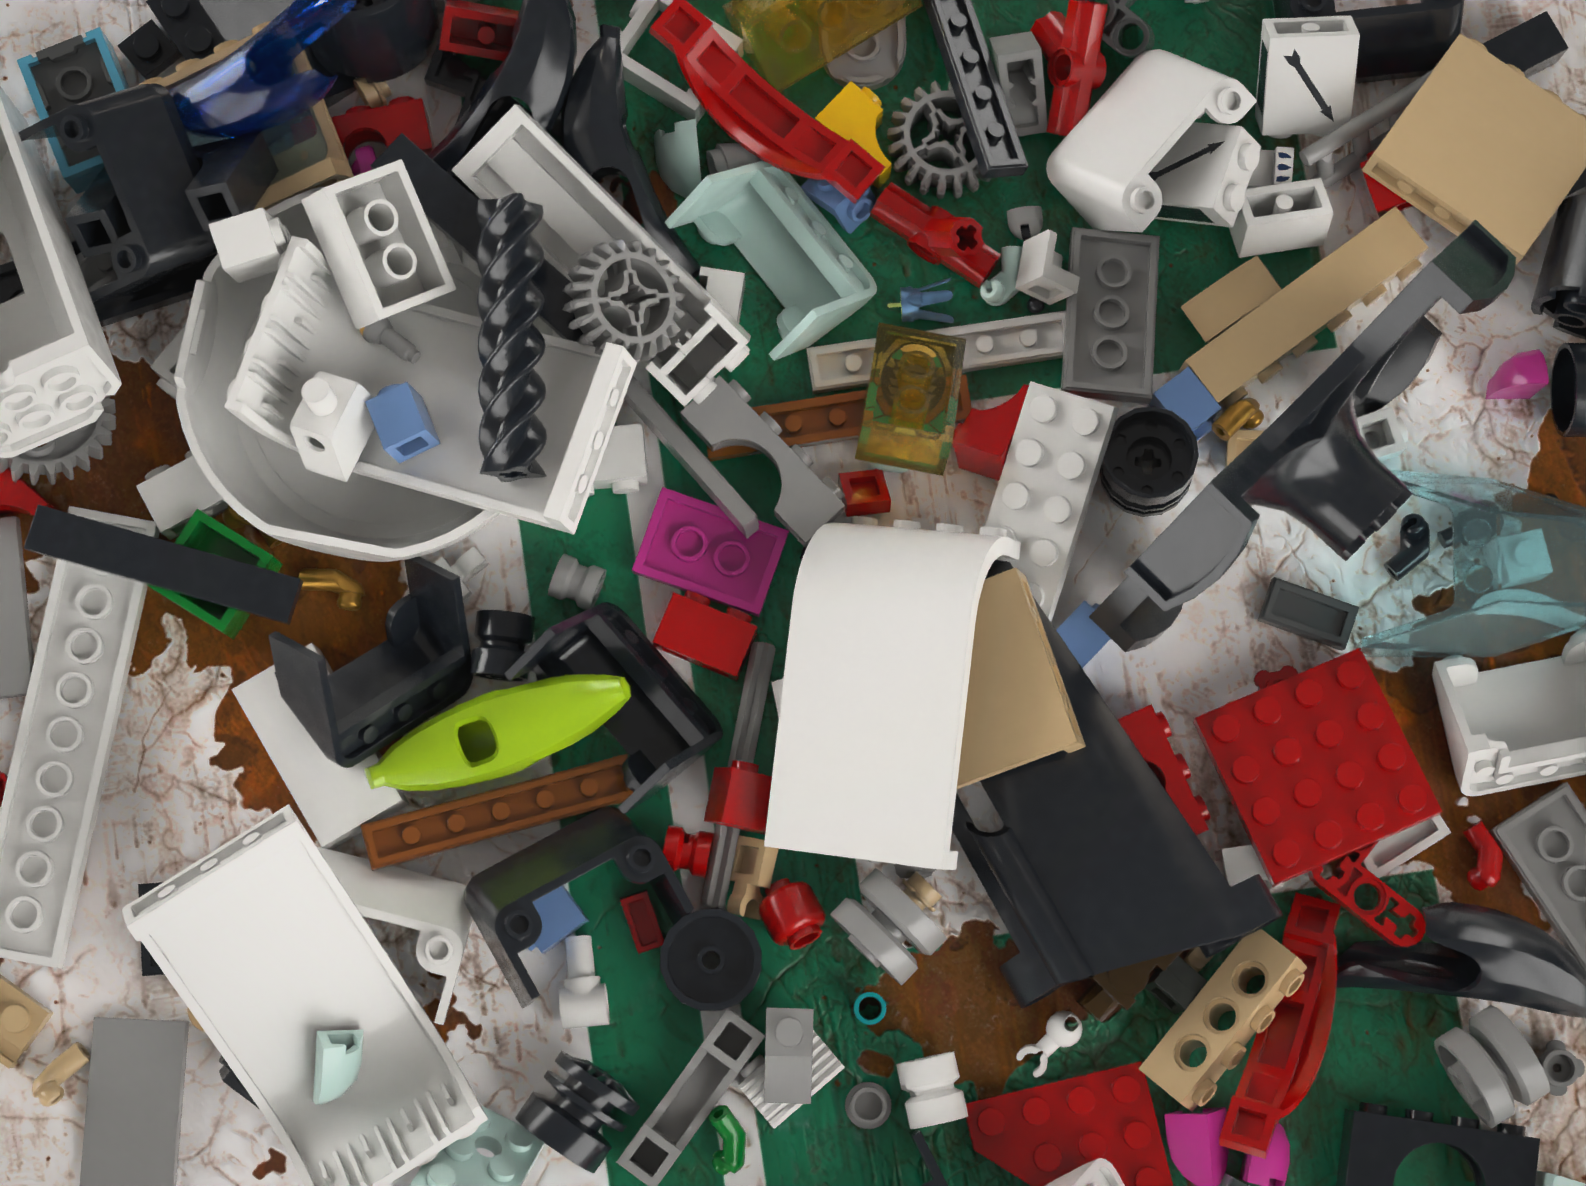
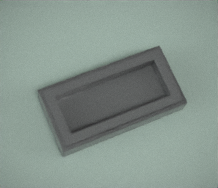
[1258,577,1359,651]

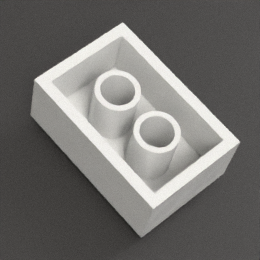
[301,159,456,330]

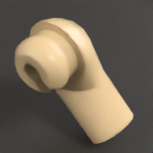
[32,1042,91,1107]

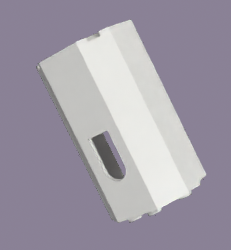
[0,86,122,458]

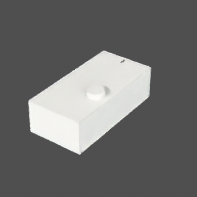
[231,643,409,850]

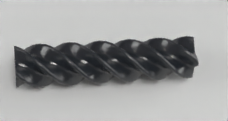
[476,193,547,482]

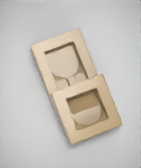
[1181,255,1282,343]

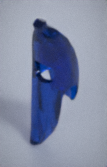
[168,0,356,138]

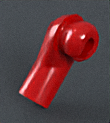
[1462,820,1503,891]

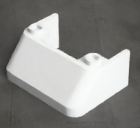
[317,847,473,1025]

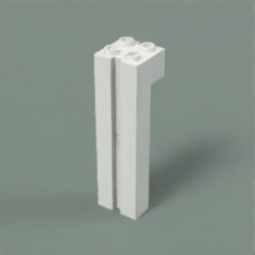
[452,104,751,407]

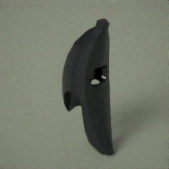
[428,0,577,178]
[561,24,701,278]
[1337,902,1586,1018]

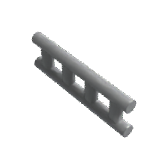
[1299,69,1434,190]

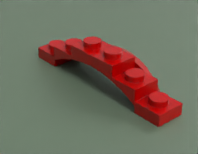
[649,0,885,204]
[1219,893,1341,1159]

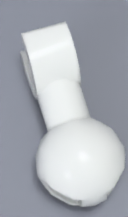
[1016,1011,1083,1078]

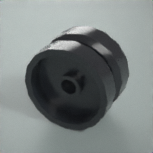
[660,909,762,1011]

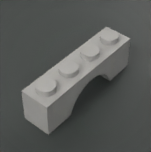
[680,375,845,548]
[616,1008,766,1186]

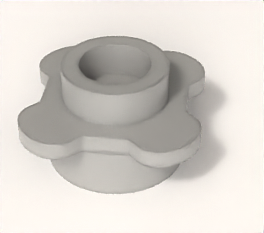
[1538,1040,1585,1096]

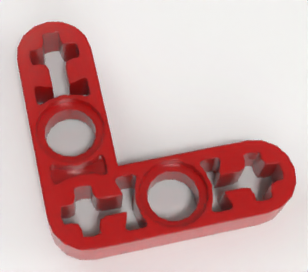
[1307,841,1426,947]

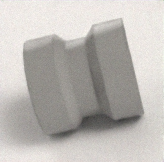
[548,554,607,610]

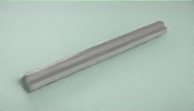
[701,642,775,909]

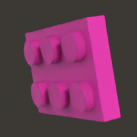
[632,487,789,617]

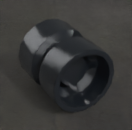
[470,610,535,682]

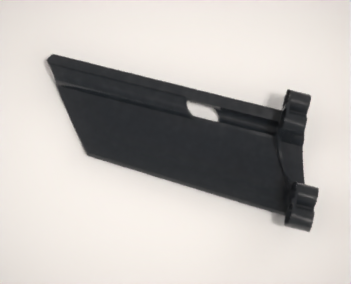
[800,547,1283,1009]

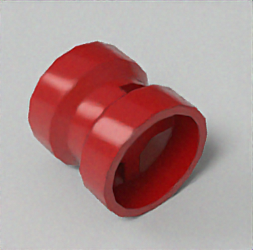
[663,825,714,878]

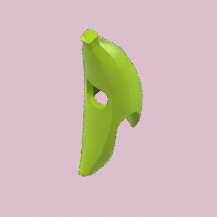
[364,674,631,791]

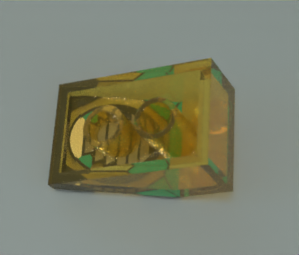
[854,322,966,476]

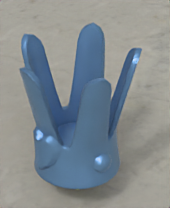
[887,278,954,323]

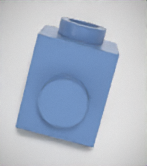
[801,178,877,234]

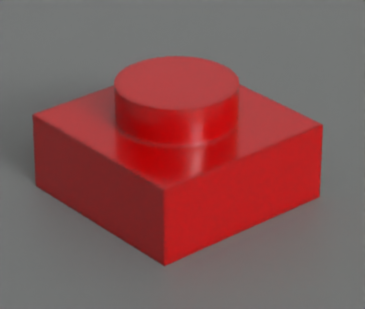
[838,469,891,517]

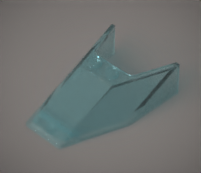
[1356,470,1586,657]

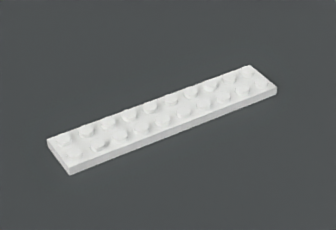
[0,506,160,969]

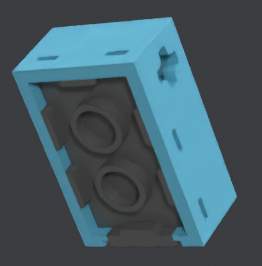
[17,27,130,194]

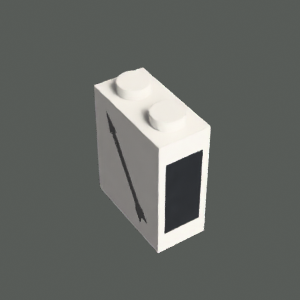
[1255,15,1360,139]
[1149,122,1261,228]

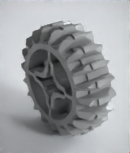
[887,80,991,200]
[562,239,686,363]

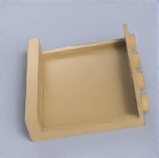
[1362,33,1586,265]
[957,567,1086,789]

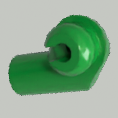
[708,1105,746,1175]

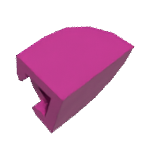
[1485,349,1549,399]
[1165,1107,1229,1186]
[1239,1123,1290,1186]

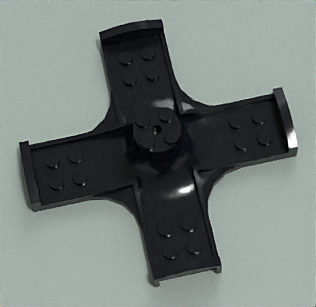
[1089,220,1516,652]

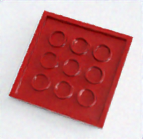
[1193,648,1443,887]

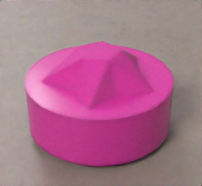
[351,145,377,176]

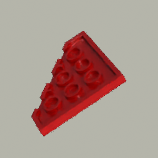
[965,1061,1173,1186]

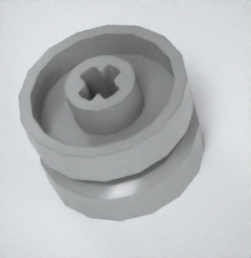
[830,868,947,985]
[1434,1005,1550,1128]

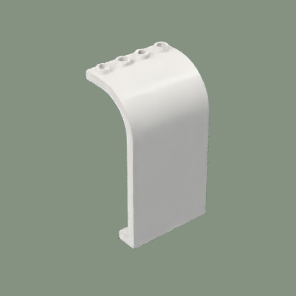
[224,235,637,534]
[764,516,1021,870]
[122,804,488,1186]

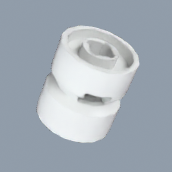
[896,1051,968,1129]

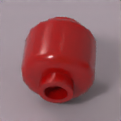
[758,878,826,950]

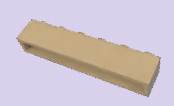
[1179,206,1429,409]

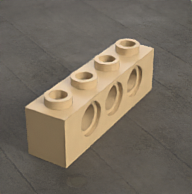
[1139,929,1307,1112]

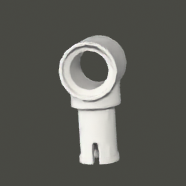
[559,935,610,1030]

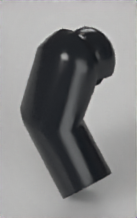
[1384,513,1430,581]

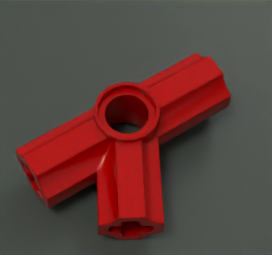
[1030,0,1108,136]
[870,182,1001,288]

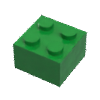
[147,509,283,640]

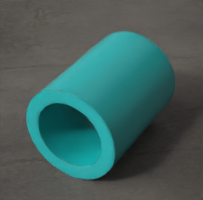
[853,992,886,1025]

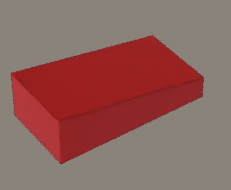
[620,889,664,954]

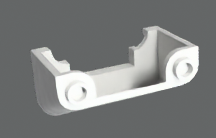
[1046,49,1257,233]
[1432,629,1586,796]

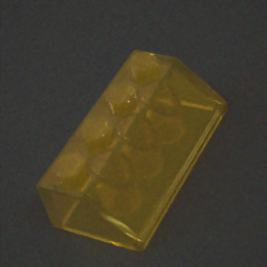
[722,0,923,92]

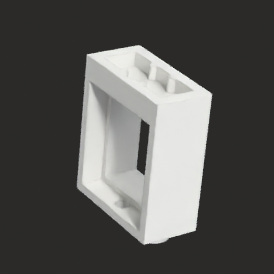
[620,0,744,125]

